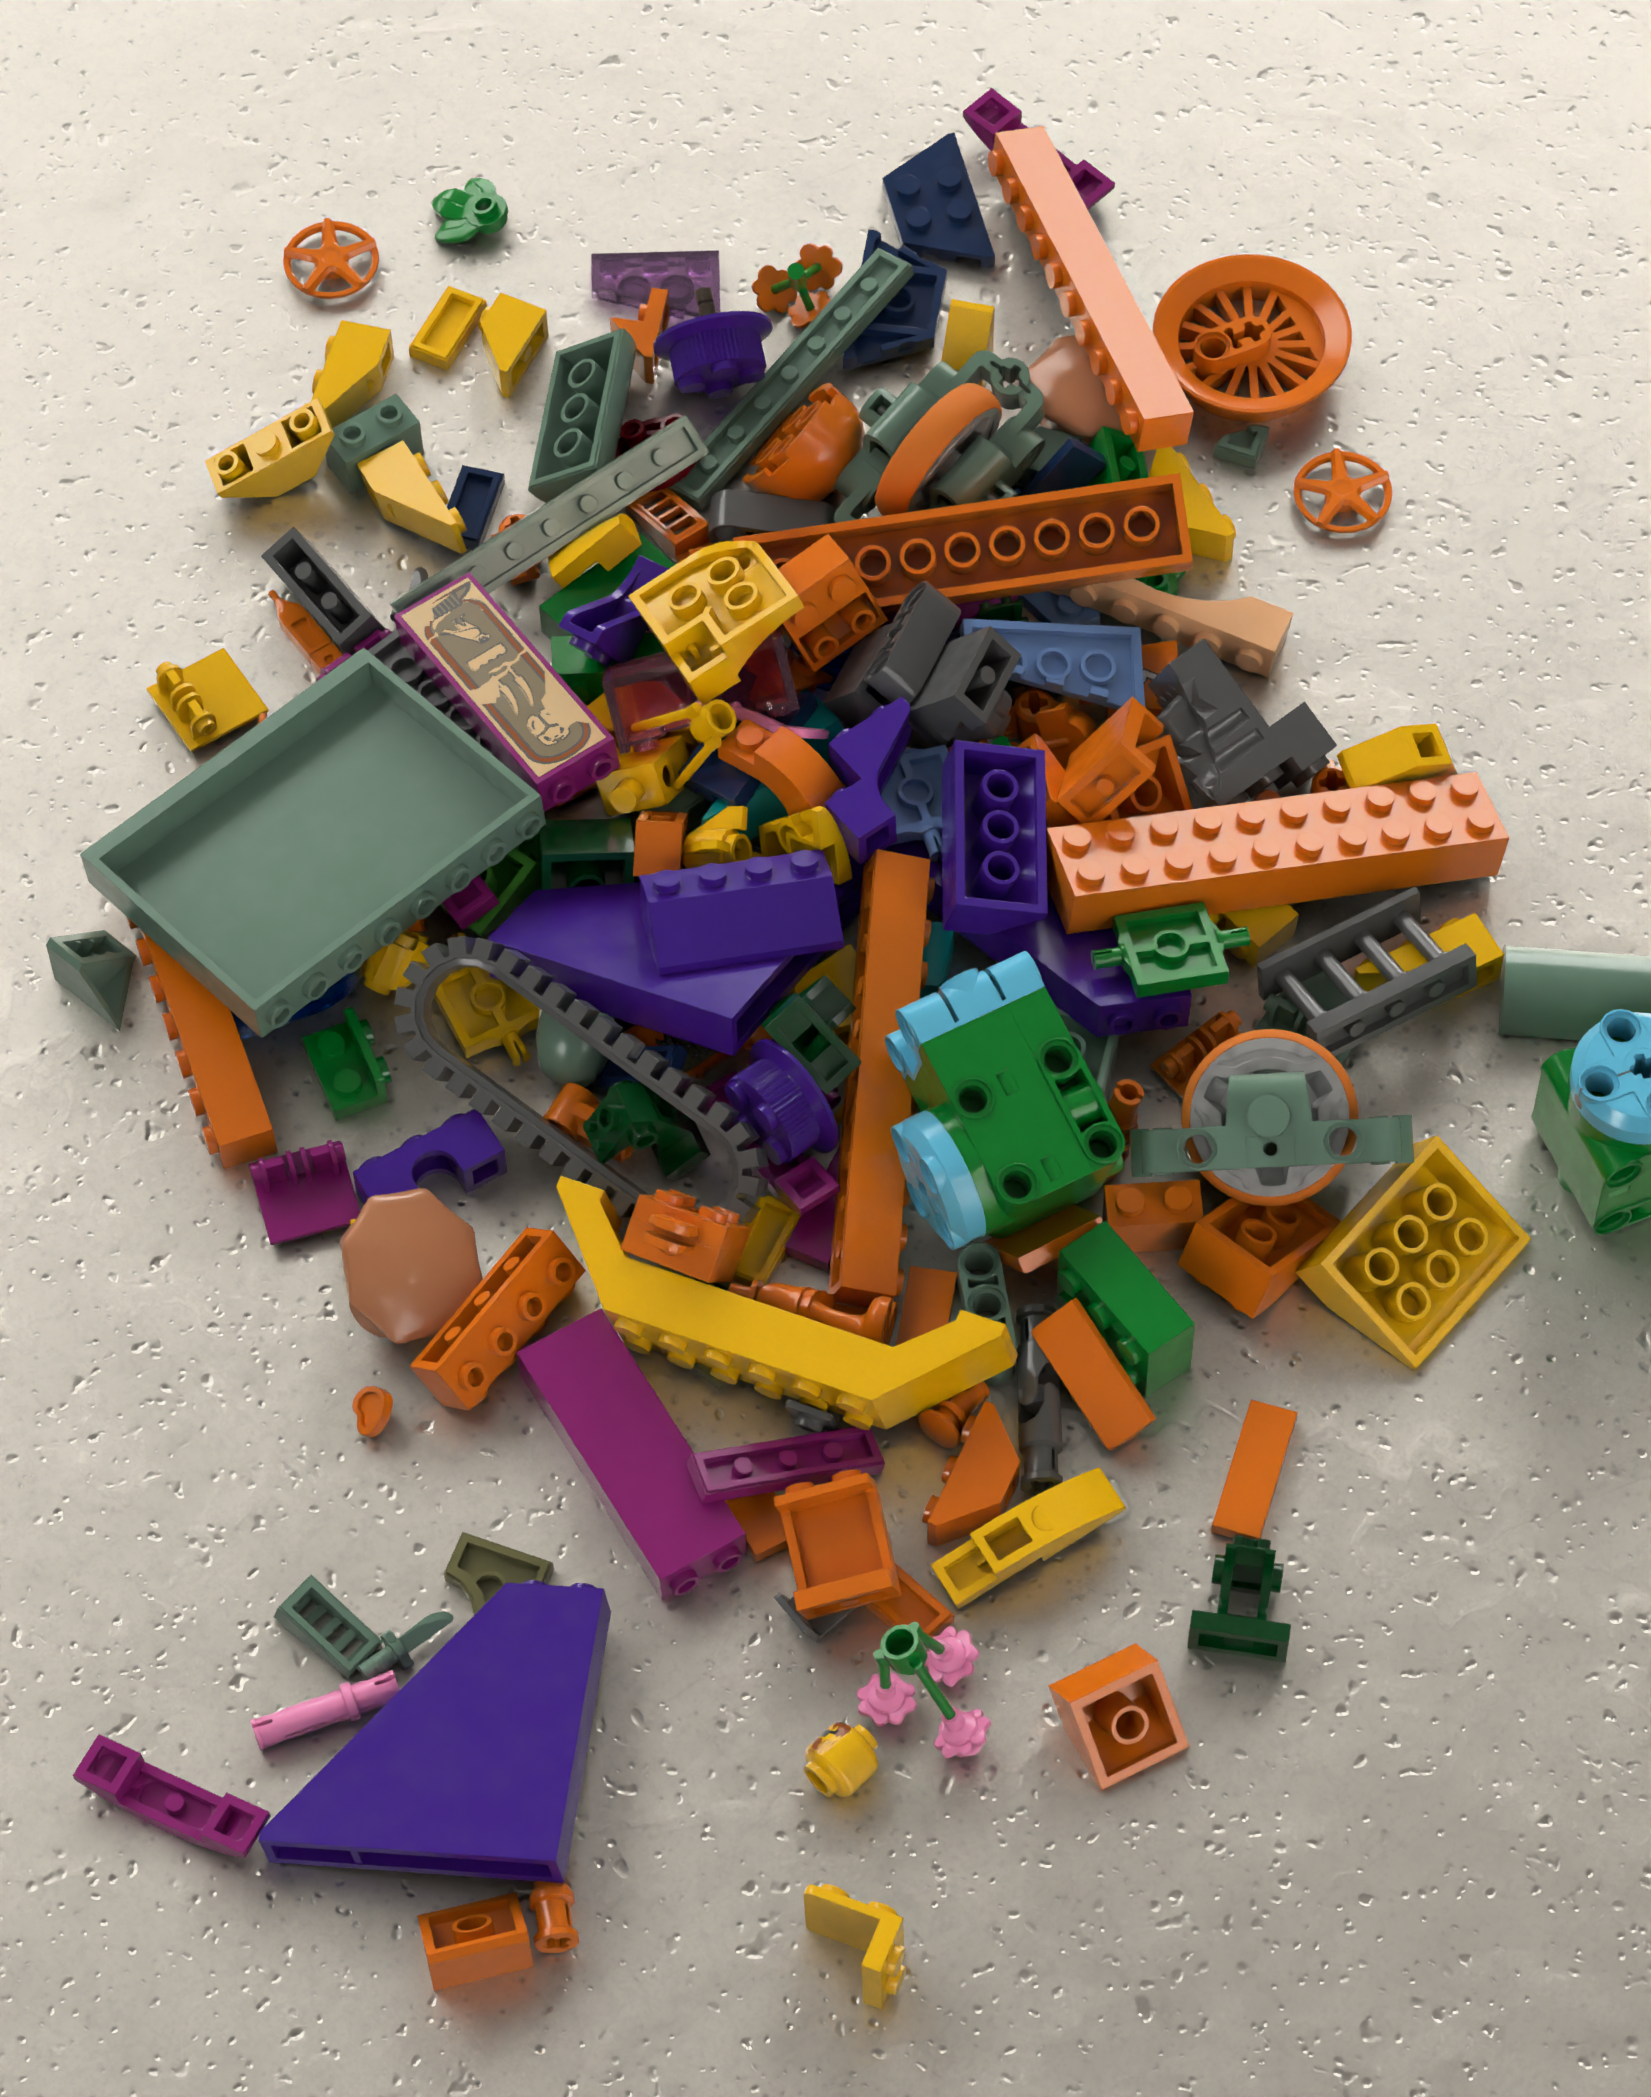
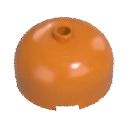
[743,383,865,501]

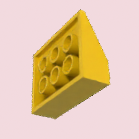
[1295,1135,1531,1370]

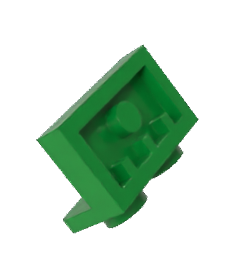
[302,1006,392,1121]

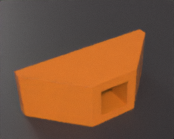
[922,1401,1020,1547]

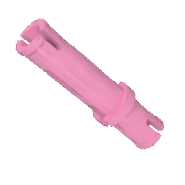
[250,1670,400,1750]

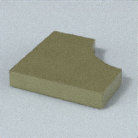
[444,1532,554,1615]

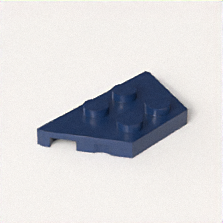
[882,133,995,268]
[843,229,947,370]
[678,692,819,807]

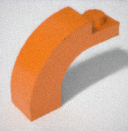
[718,719,843,815]

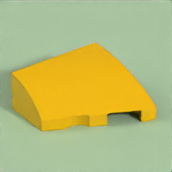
[548,513,642,589]
[758,806,852,885]

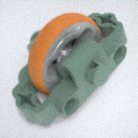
[834,350,1046,523]
[1129,1029,1414,1206]

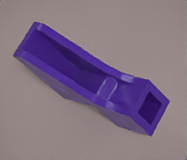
[558,555,669,668]
[825,696,912,865]

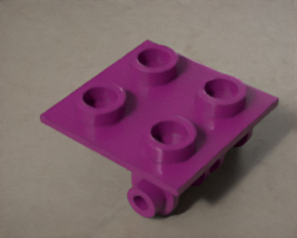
[249,1140,360,1245]

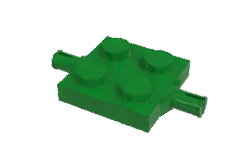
[1091,902,1250,998]

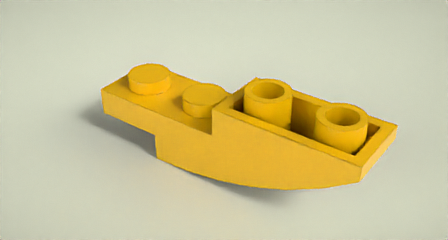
[931,1467,1126,1610]

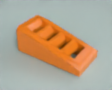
[625,488,709,564]

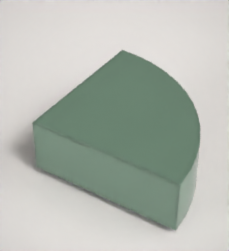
[1213,425,1270,469]

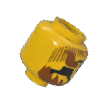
[804,1722,878,1797]

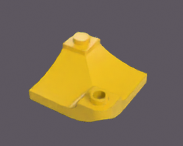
[628,541,804,706]

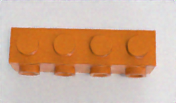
[410,1227,586,1410]

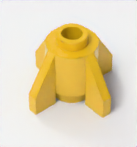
[682,806,768,869]
[358,930,430,996]

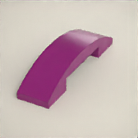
[962,88,1115,210]
[706,1070,841,1215]
[73,1734,271,1858]

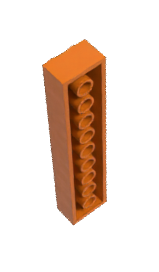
[733,473,1193,630]
[1046,772,1509,934]

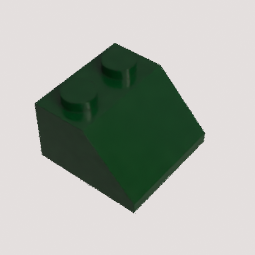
[538,818,634,890]

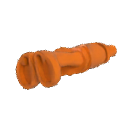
[728,1279,898,1345]

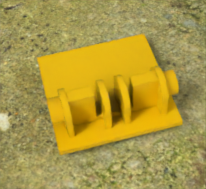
[146,648,269,753]

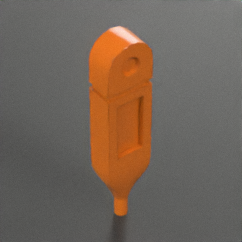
[268,590,343,675]

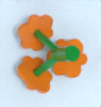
[752,243,843,329]

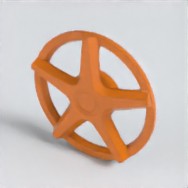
[283,218,379,299]
[1293,448,1392,533]

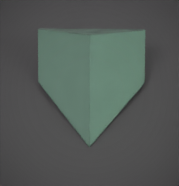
[46,930,137,1031]

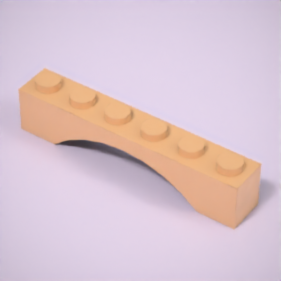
[1049,579,1293,678]

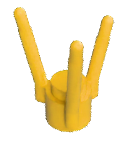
[631,699,737,789]

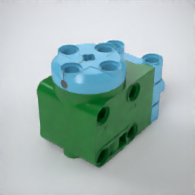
[884,951,1125,1250]
[1531,1009,1651,1235]

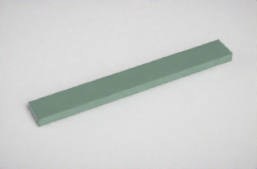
[668,248,914,512]
[389,415,710,614]

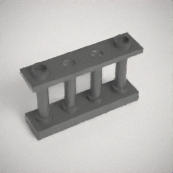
[1257,887,1477,1057]

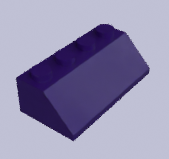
[942,740,1047,935]
[639,850,844,975]

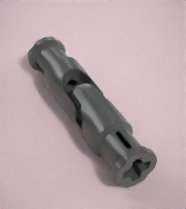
[1016,1304,1063,1496]

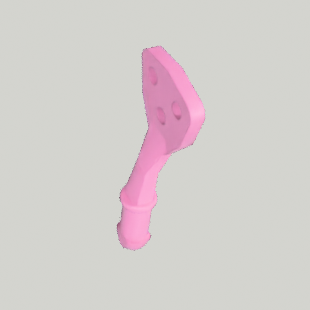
[696,700,829,739]

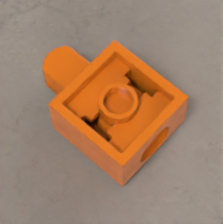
[620,1189,751,1283]

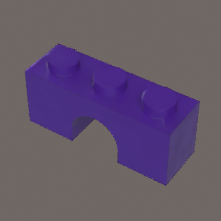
[353,1109,507,1206]

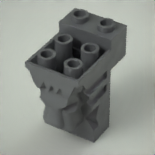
[823,623,1021,749]
[1148,639,1337,809]

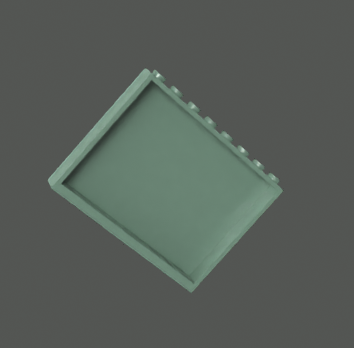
[80,648,546,1038]

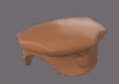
[1028,335,1123,445]
[339,1188,483,1344]

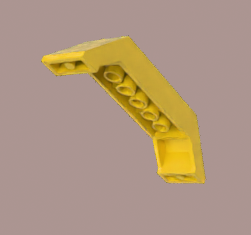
[556,1176,1018,1430]

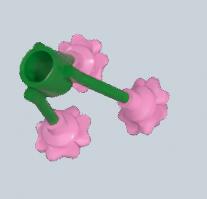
[857,1622,991,1758]

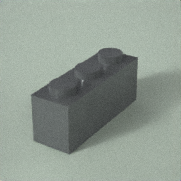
[261,526,385,656]

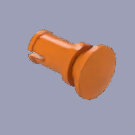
[1107,1079,1144,1145]
[918,1381,990,1448]

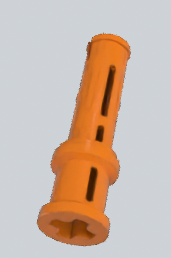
[529,1881,579,1953]

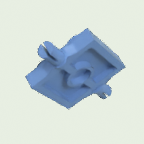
[881,745,949,862]

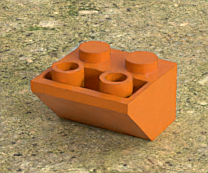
[779,534,888,672]

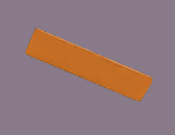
[1031,1297,1156,1450]

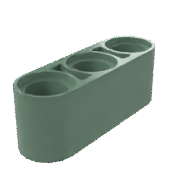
[957,1242,1016,1386]

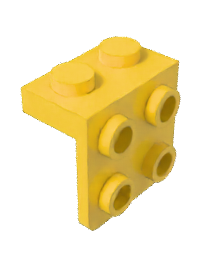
[803,1884,906,2010]

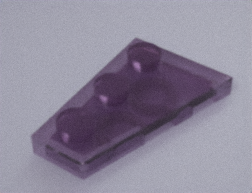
[591,250,721,320]

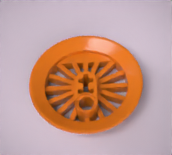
[1153,254,1352,422]

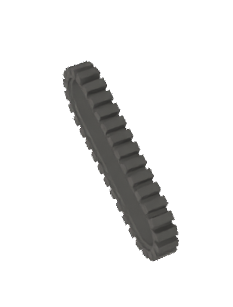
[394,936,769,1223]

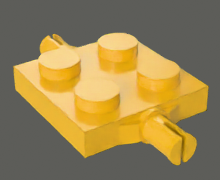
[434,932,540,1066]

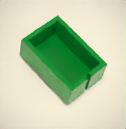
[1056,1221,1195,1399]

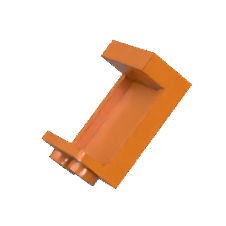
[1057,696,1164,824]
[773,1469,902,1620]

